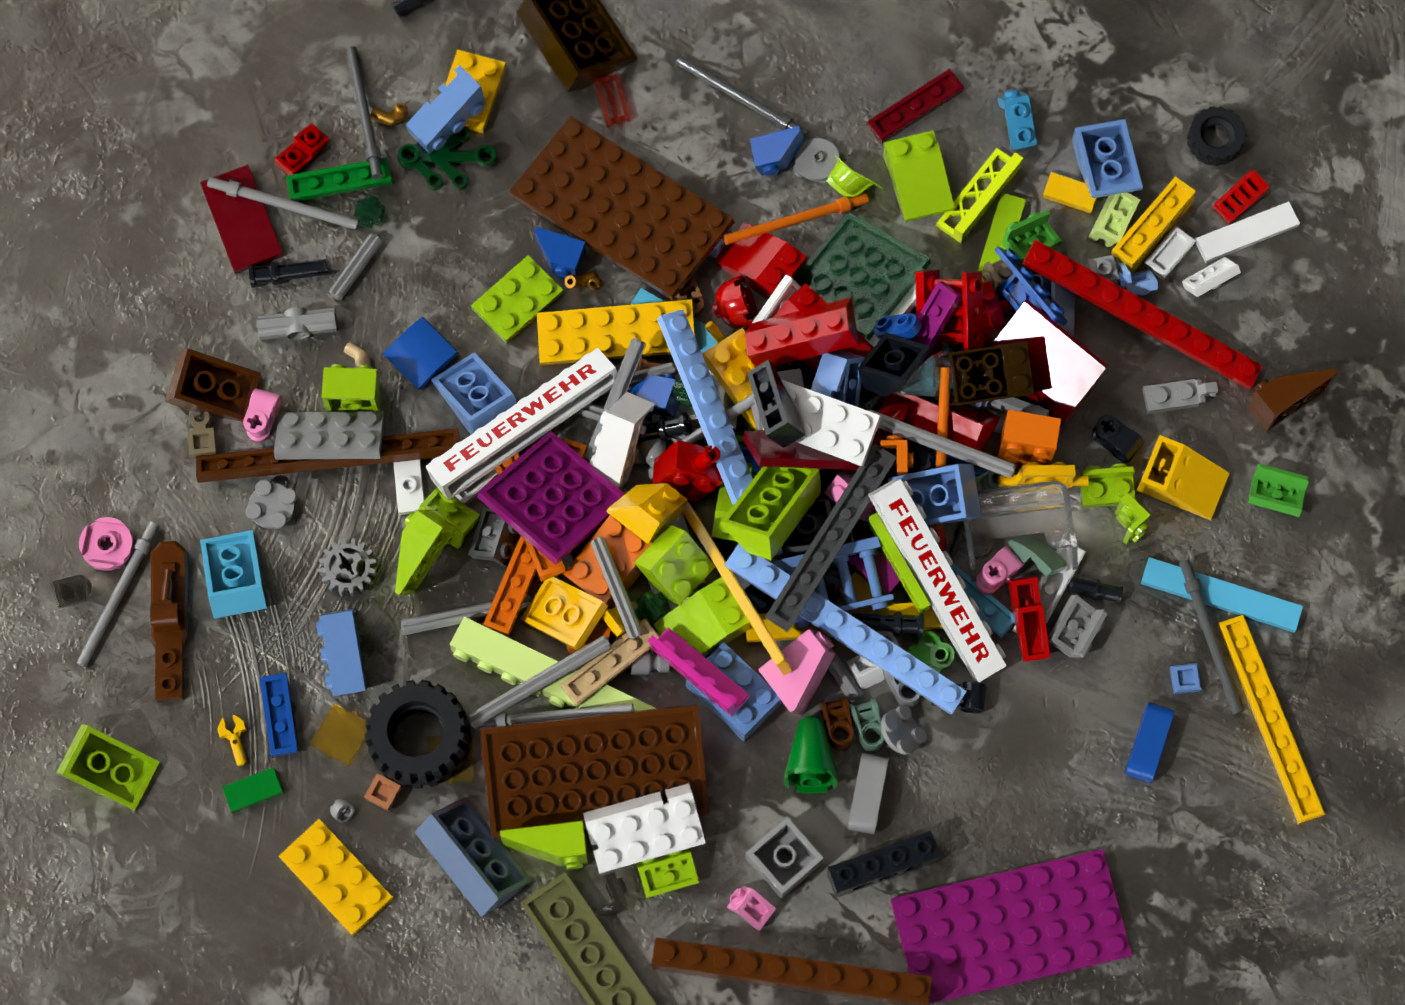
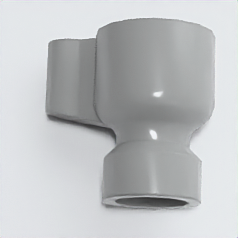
[634,438,667,480]
[631,650,669,675]

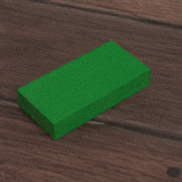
[222,767,284,813]

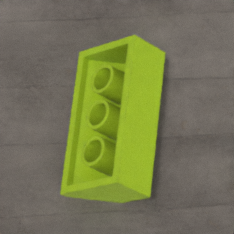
[721,467,821,560]

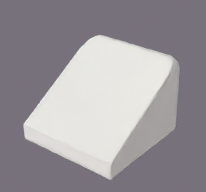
[847,655,885,690]

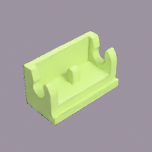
[1088,192,1140,247]

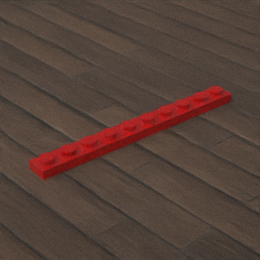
[1022,239,1263,390]

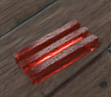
[594,74,631,128]

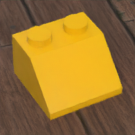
[607,483,688,544]

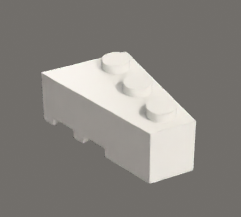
[590,392,655,489]

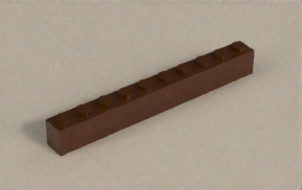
[651,937,932,1005]

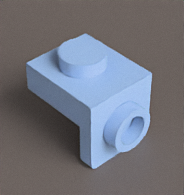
[1117,263,1158,295]

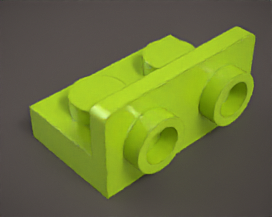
[1080,464,1136,508]
[419,487,480,549]
[1115,493,1150,545]
[636,848,699,898]

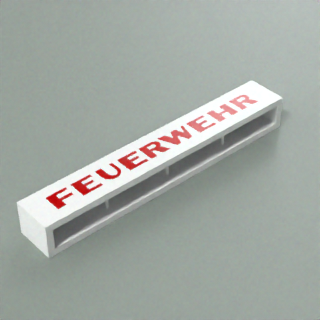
[425,348,617,501]
[868,478,1006,682]

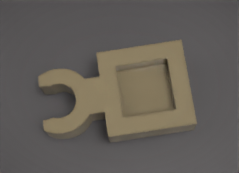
[187,411,217,459]

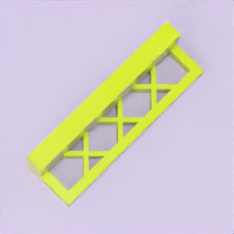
[936,148,1023,243]

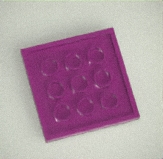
[477,431,625,565]

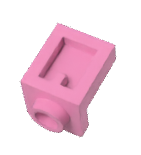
[727,886,776,930]

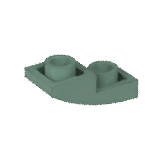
[1008,533,1068,577]

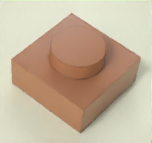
[364,774,402,811]

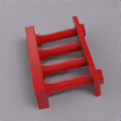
[915,269,984,377]

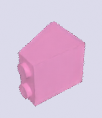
[758,629,835,715]

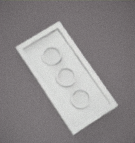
[763,379,882,467]

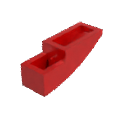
[1008,576,1051,662]

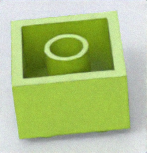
[322,364,382,412]
[634,524,716,605]

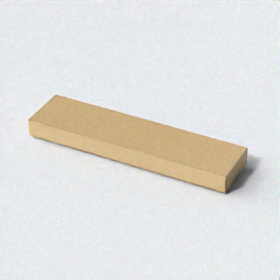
[560,619,660,707]

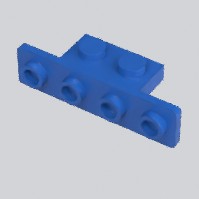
[994,247,1068,326]

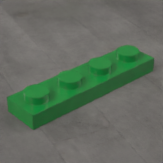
[286,157,392,202]

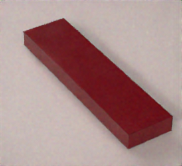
[867,68,965,144]

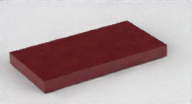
[200,165,283,274]
[743,431,860,470]

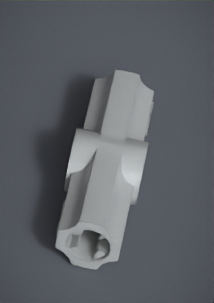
[256,308,338,340]

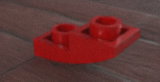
[275,123,330,175]

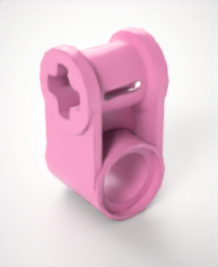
[243,388,282,442]
[975,546,1025,594]

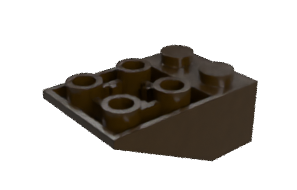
[948,341,1034,406]

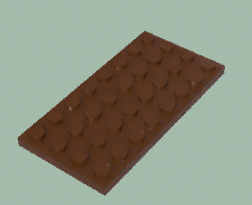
[509,116,734,301]
[480,704,709,838]

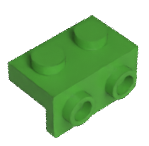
[1002,210,1062,265]
[1247,464,1309,517]

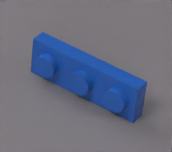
[259,673,299,758]

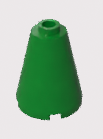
[784,715,838,794]

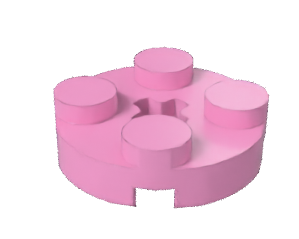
[79,517,134,571]

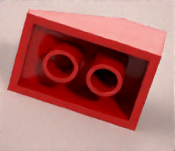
[713,222,807,300]

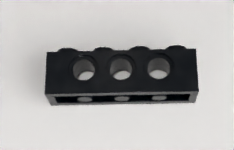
[827,831,941,898]

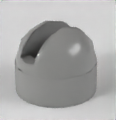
[330,798,355,823]

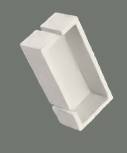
[583,783,706,873]

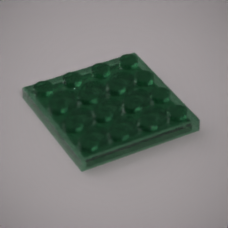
[794,212,931,341]

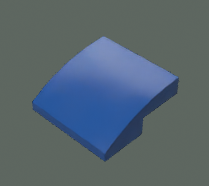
[383,317,459,390]

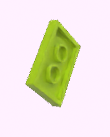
[471,255,564,344]

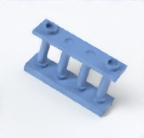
[772,536,894,629]

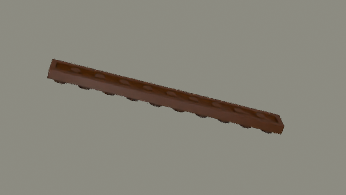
[196,428,460,483]

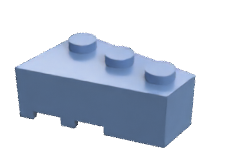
[406,65,486,154]
[811,350,865,407]
[316,608,367,696]

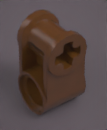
[820,696,854,751]

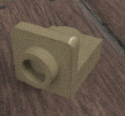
[982,259,1013,294]

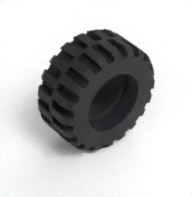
[364,680,472,789]

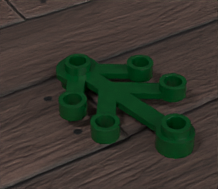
[397,126,497,191]

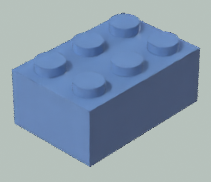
[686,642,782,742]

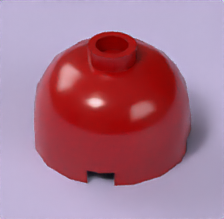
[712,275,758,329]

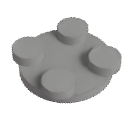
[794,138,841,185]
[245,480,296,529]
[881,704,927,755]

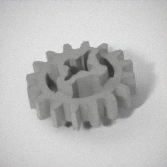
[318,538,377,596]

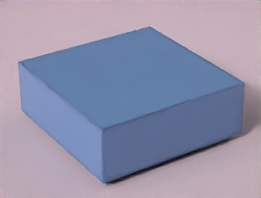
[1170,663,1202,694]

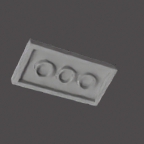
[274,411,385,460]

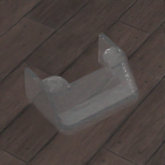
[963,481,1078,583]

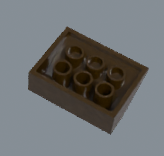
[516,0,637,92]

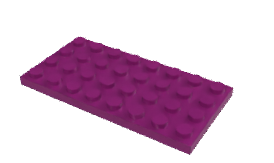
[890,849,1132,1005]

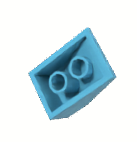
[200,530,267,619]

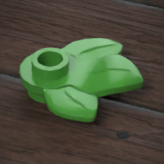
[905,631,956,674]

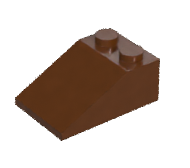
[165,348,261,422]
[1247,368,1338,432]

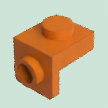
[881,435,914,476]

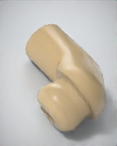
[344,341,372,368]

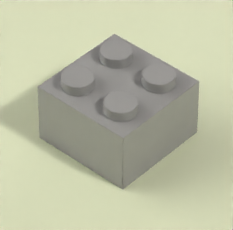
[745,817,824,899]

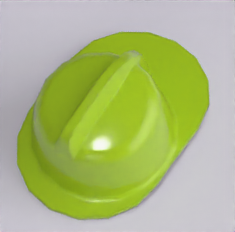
[827,155,885,197]

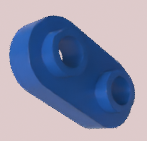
[874,313,922,340]

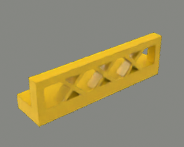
[1111,176,1196,274]

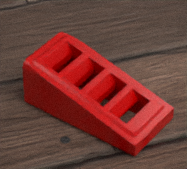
[1212,169,1270,225]

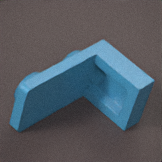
[997,89,1037,150]

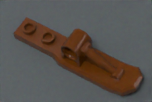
[150,541,189,701]

